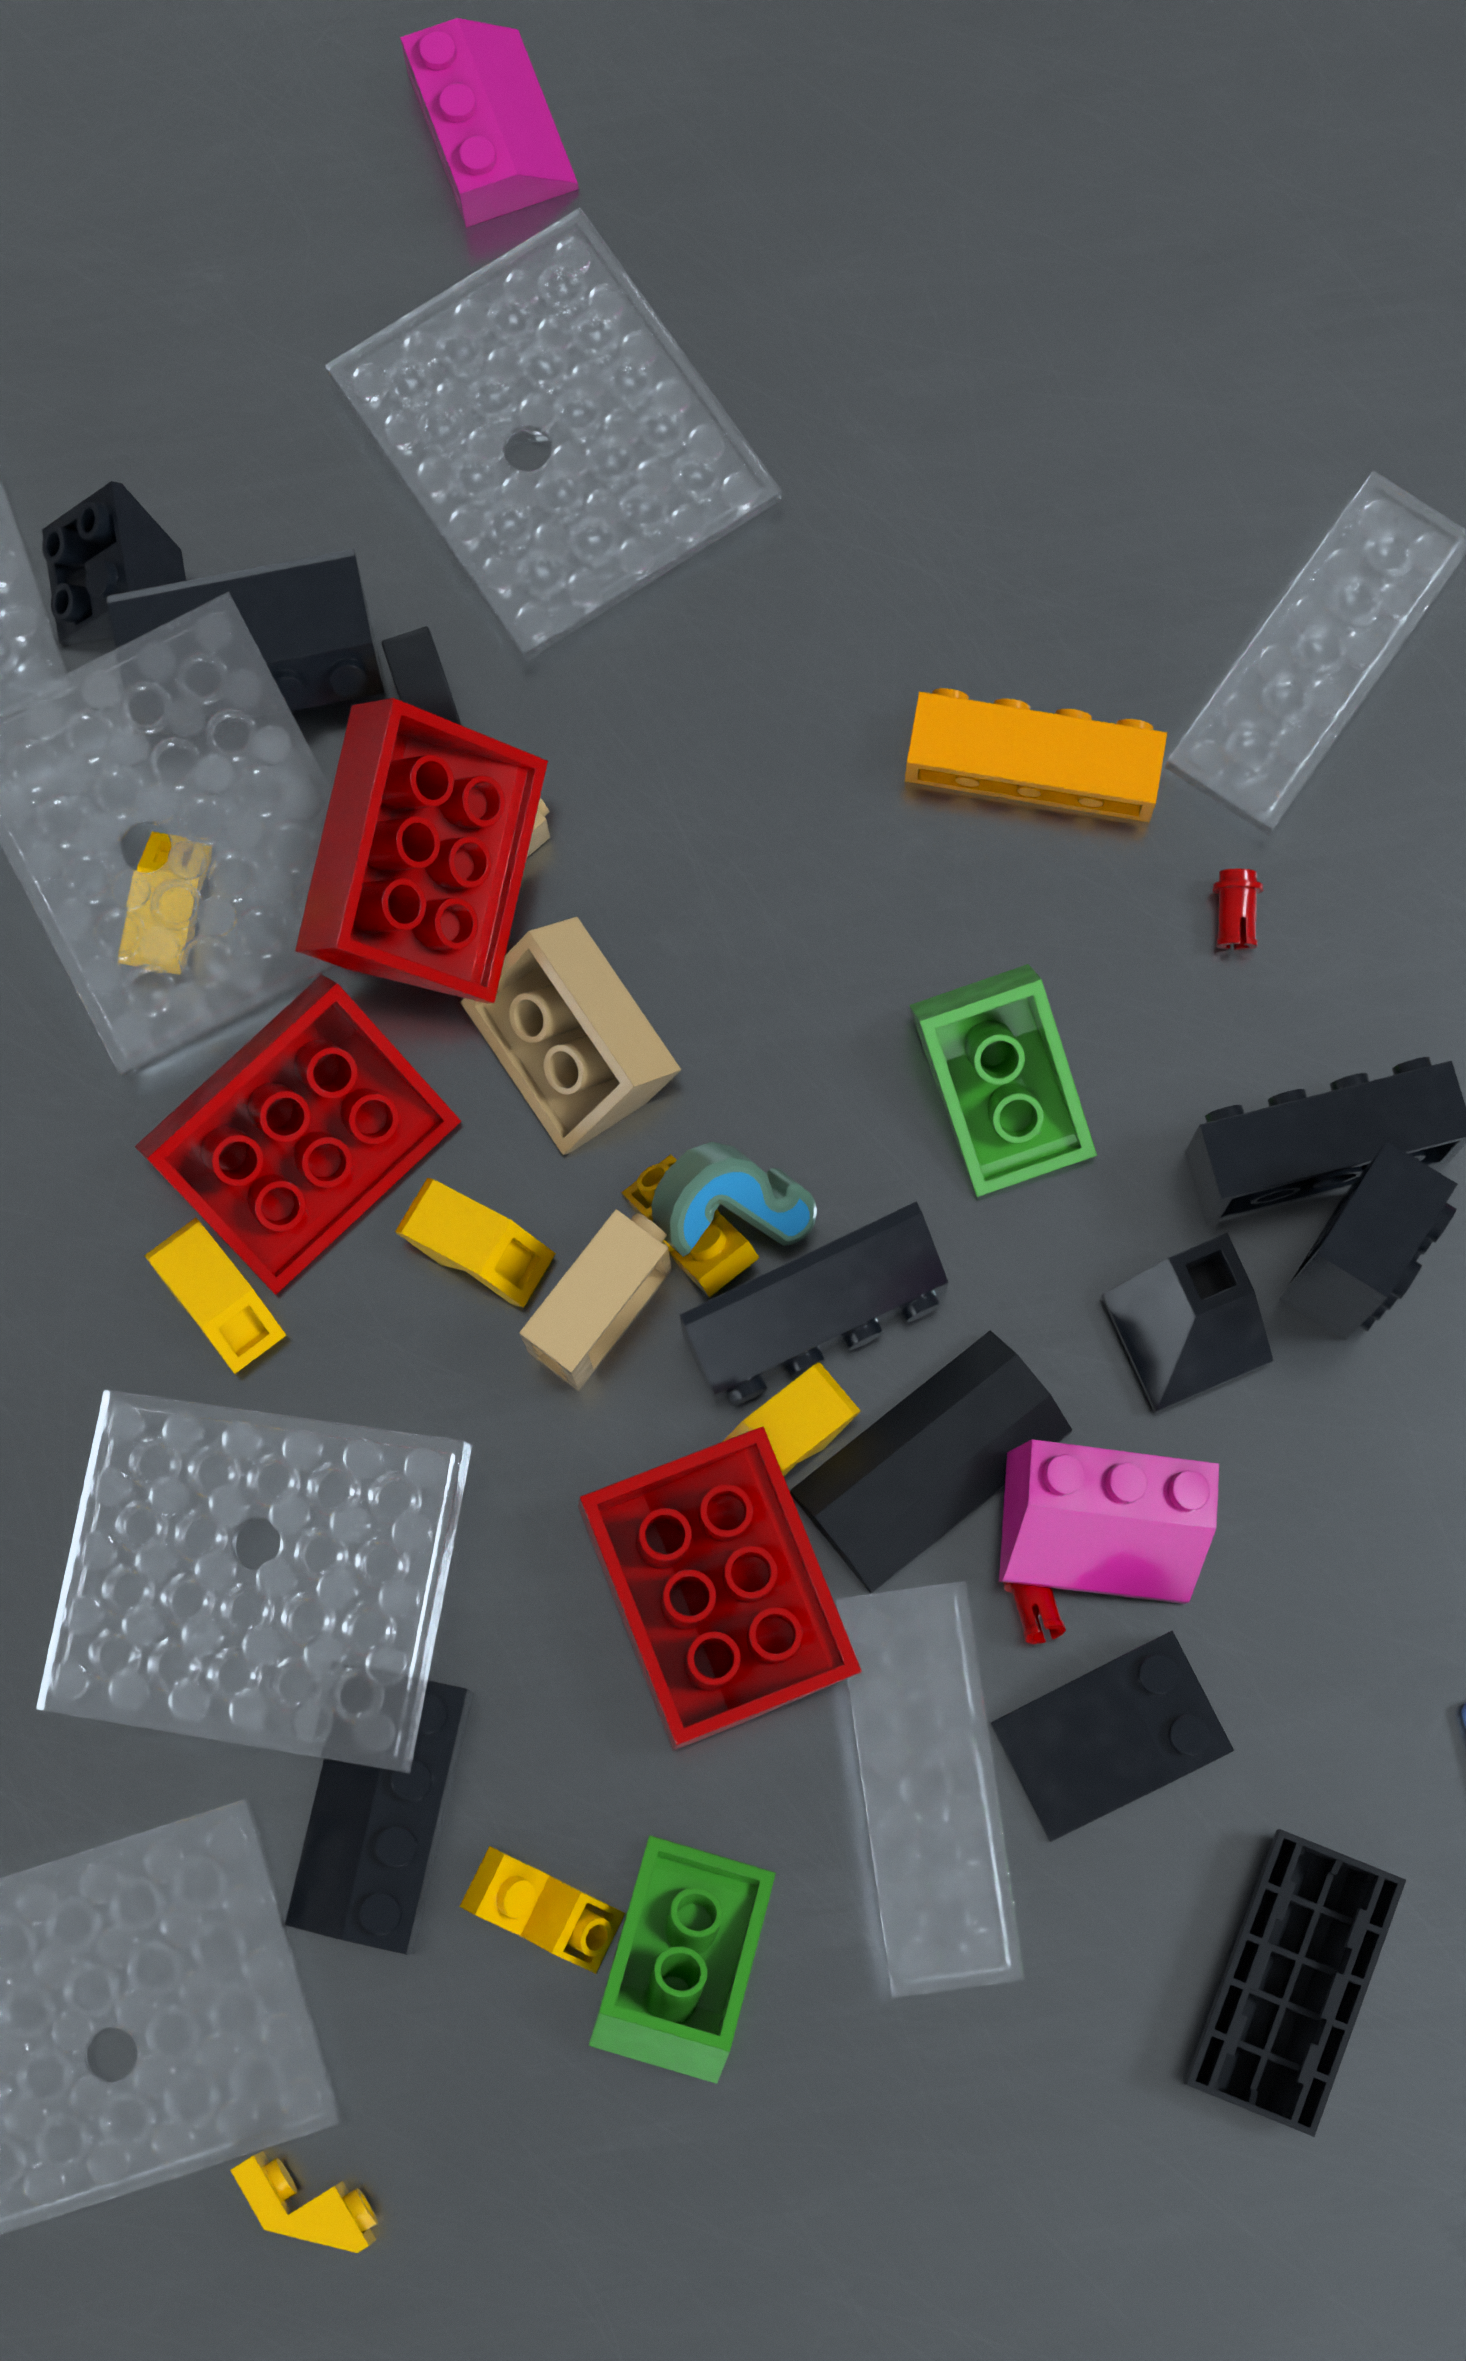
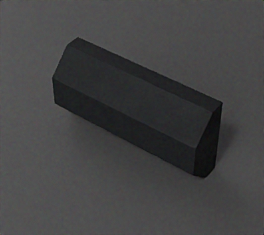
[790,1330,1072,1594]
[1184,1829,1406,2137]

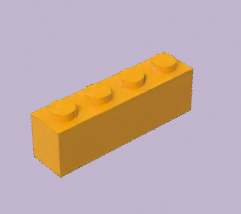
[904,688,1167,822]

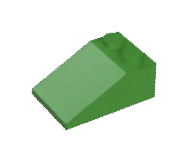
[909,964,1097,1197]
[588,1835,776,2084]

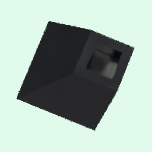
[42,481,186,645]
[1101,1233,1274,1413]

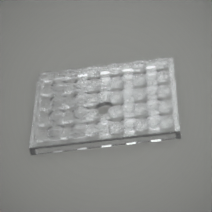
[325,207,782,661]
[0,592,337,1076]
[36,1389,473,1774]
[0,1799,342,2235]

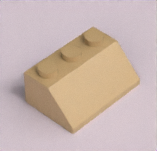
[460,917,681,1155]

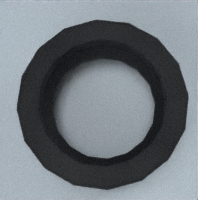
[381,626,462,725]

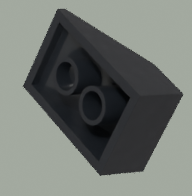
[990,1630,1234,1842]

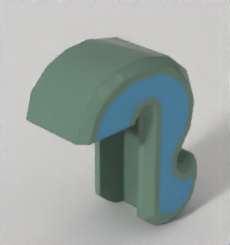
[651,1142,817,1257]

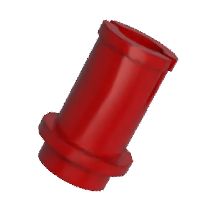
[1213,869,1263,950]
[1003,1582,1066,1644]

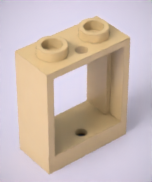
[519,1209,672,1391]

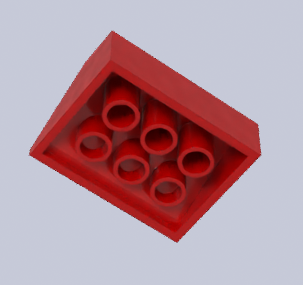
[295,698,548,1004]
[135,975,461,1295]
[578,1426,862,1751]

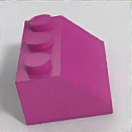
[400,18,579,228]
[999,1439,1219,1604]

